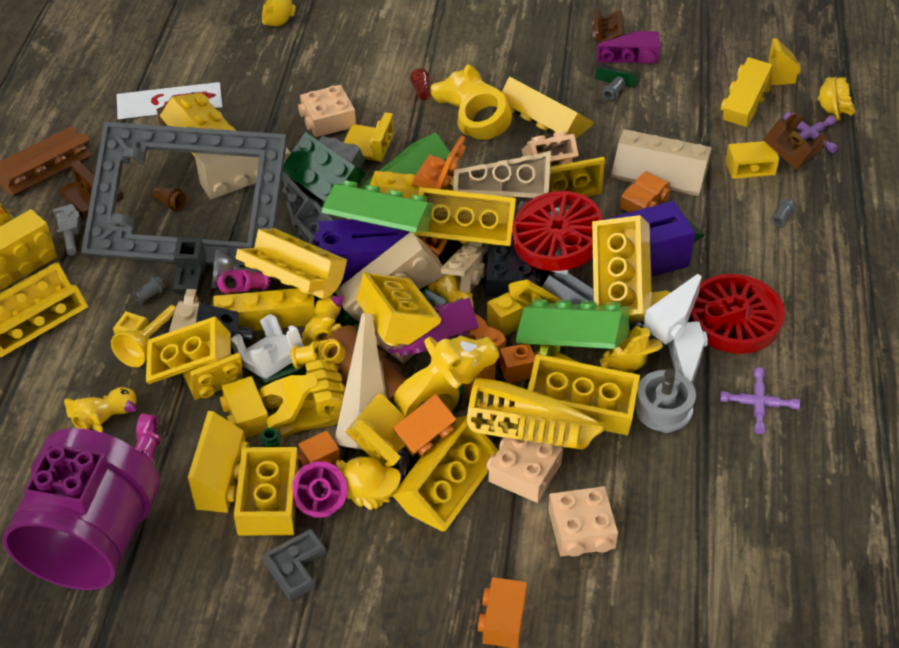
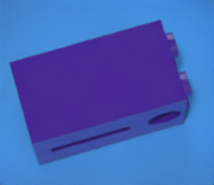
[592,201,695,277]
[314,219,407,288]

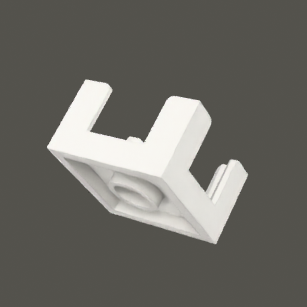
[231,314,304,379]

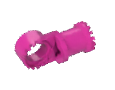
[217,270,271,294]
[135,414,161,463]

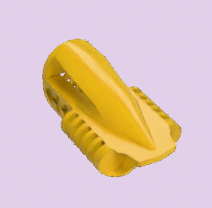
[467,378,607,450]

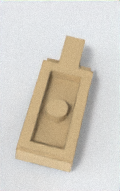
[168,289,201,333]

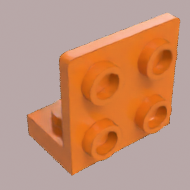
[412,135,466,190]

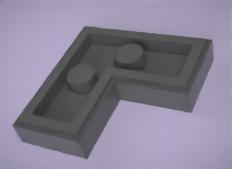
[262,529,326,601]

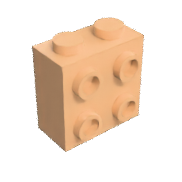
[298,85,356,137]
[522,132,579,167]
[487,427,563,503]
[548,486,618,557]

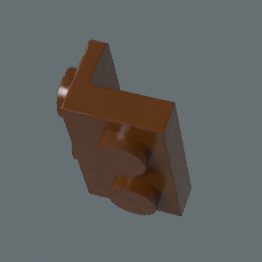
[592,9,625,43]

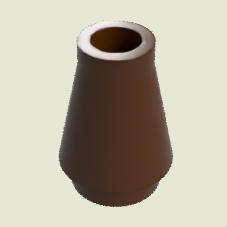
[152,187,187,211]

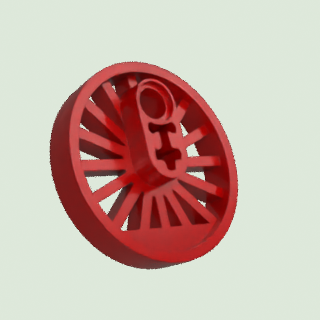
[512,191,603,271]
[689,274,785,354]

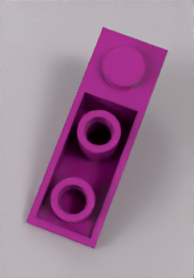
[596,31,660,63]

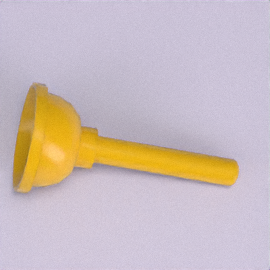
[111,305,176,367]

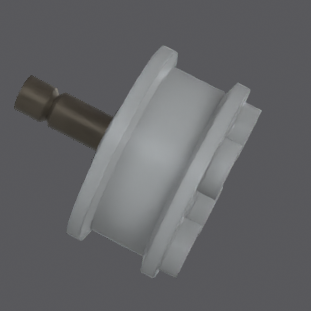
[635,370,696,433]

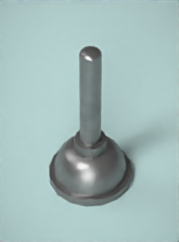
[212,250,280,289]

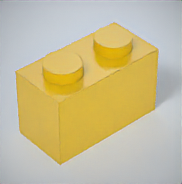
[725,141,779,179]
[219,376,268,438]

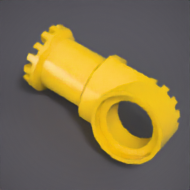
[290,339,346,369]

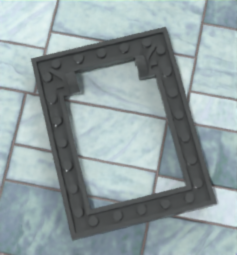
[81,122,287,268]

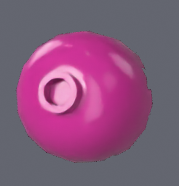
[292,462,347,517]

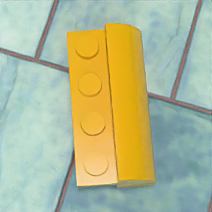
[236,228,347,299]
[0,263,88,357]

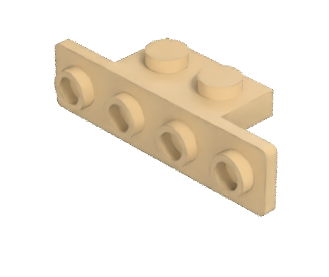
[441,242,489,293]

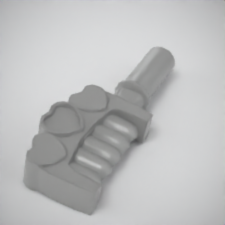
[53,204,82,255]

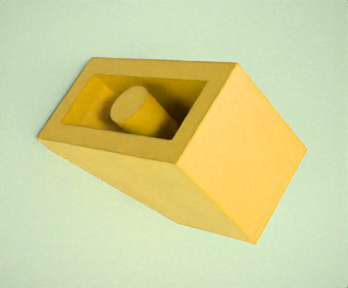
[768,38,801,85]
[487,292,526,336]

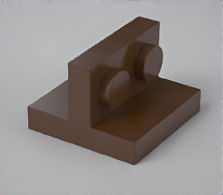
[59,160,124,219]

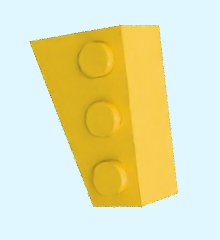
[721,57,772,127]

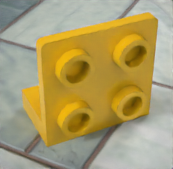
[344,112,394,162]
[183,353,243,400]
[344,393,406,467]

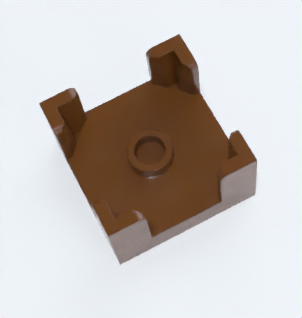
[763,110,829,170]

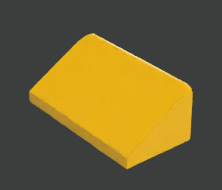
[508,280,562,306]

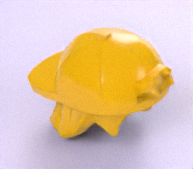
[818,77,856,121]
[600,326,663,373]
[336,457,401,510]

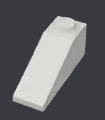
[643,274,702,345]
[668,321,707,384]

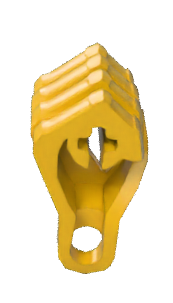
[259,360,345,438]

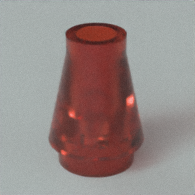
[410,69,431,100]

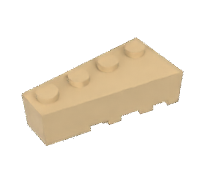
[194,147,290,200]
[453,151,551,201]
[335,232,448,321]

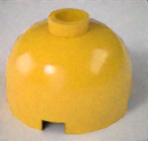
[262,0,296,27]

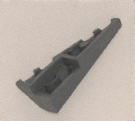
[282,172,339,248]
[542,272,657,339]

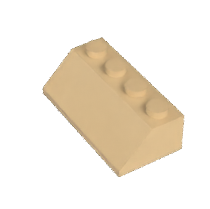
[611,129,712,196]

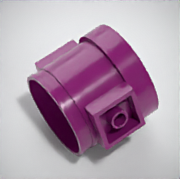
[2,428,160,590]

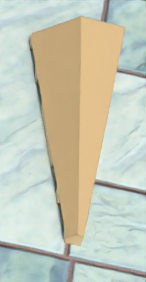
[334,313,387,449]

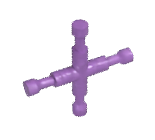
[784,112,838,153]
[720,368,800,434]

